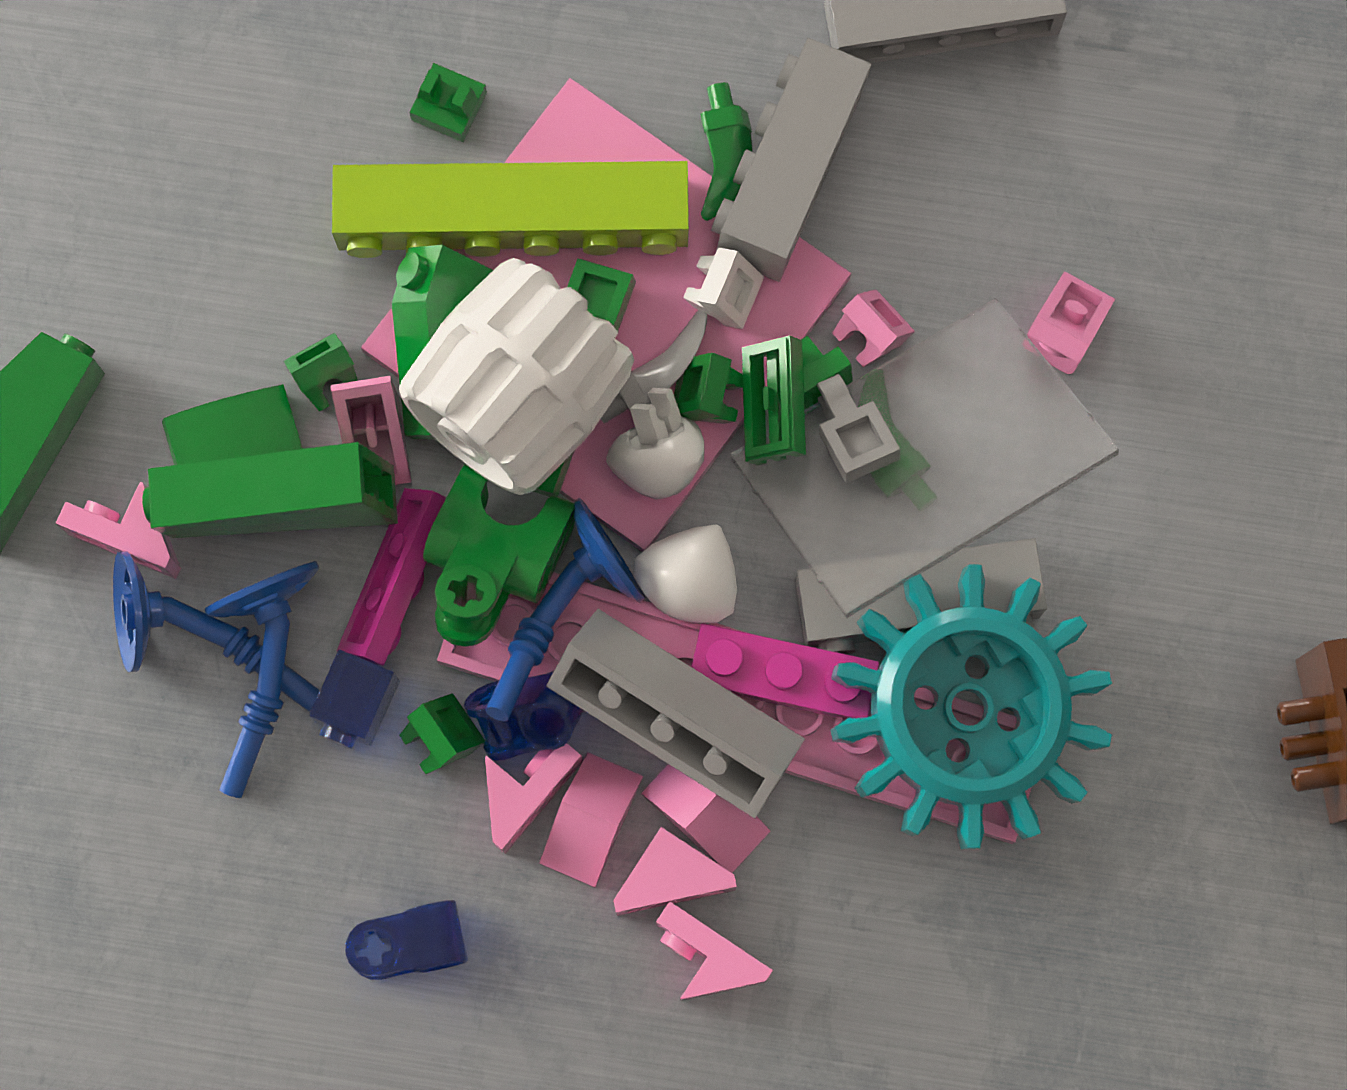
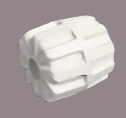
[399,258,634,495]

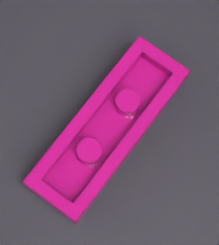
[336,488,447,666]
[691,623,879,720]

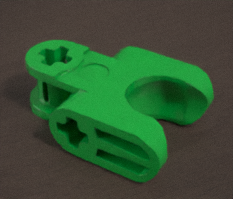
[423,464,575,647]

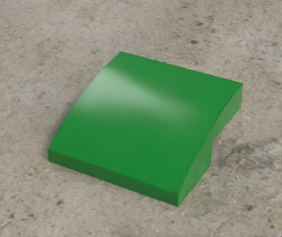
[162,384,303,465]

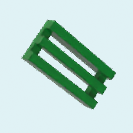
[742,335,806,466]

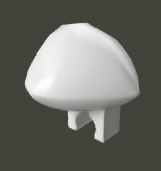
[606,388,705,500]
[634,524,737,623]

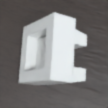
[683,247,764,329]

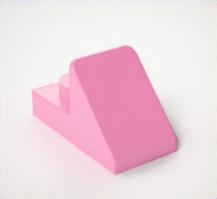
[1023,271,1115,374]
[56,482,181,579]
[485,740,583,854]
[656,901,773,1001]

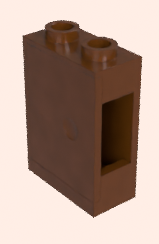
[1277,638,1347,824]

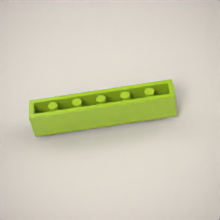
[332,161,689,258]

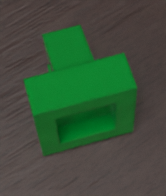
[409,63,487,142]
[284,332,358,412]
[801,336,854,418]
[674,352,743,424]
[399,693,486,774]

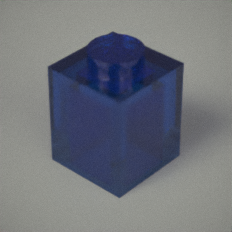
[309,649,400,750]

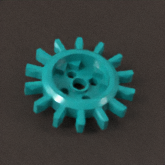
[830,564,1112,850]

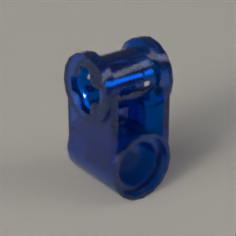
[464,671,584,761]
[345,900,468,980]

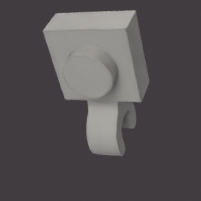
[817,374,900,483]

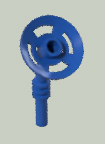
[486,498,646,721]
[113,551,323,712]
[204,561,319,798]

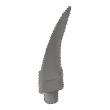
[601,310,707,423]

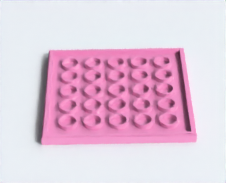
[361,78,851,552]

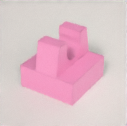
[832,289,915,367]

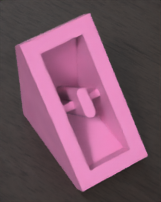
[331,376,411,485]
[540,753,643,888]
[641,764,770,873]
[613,827,737,916]

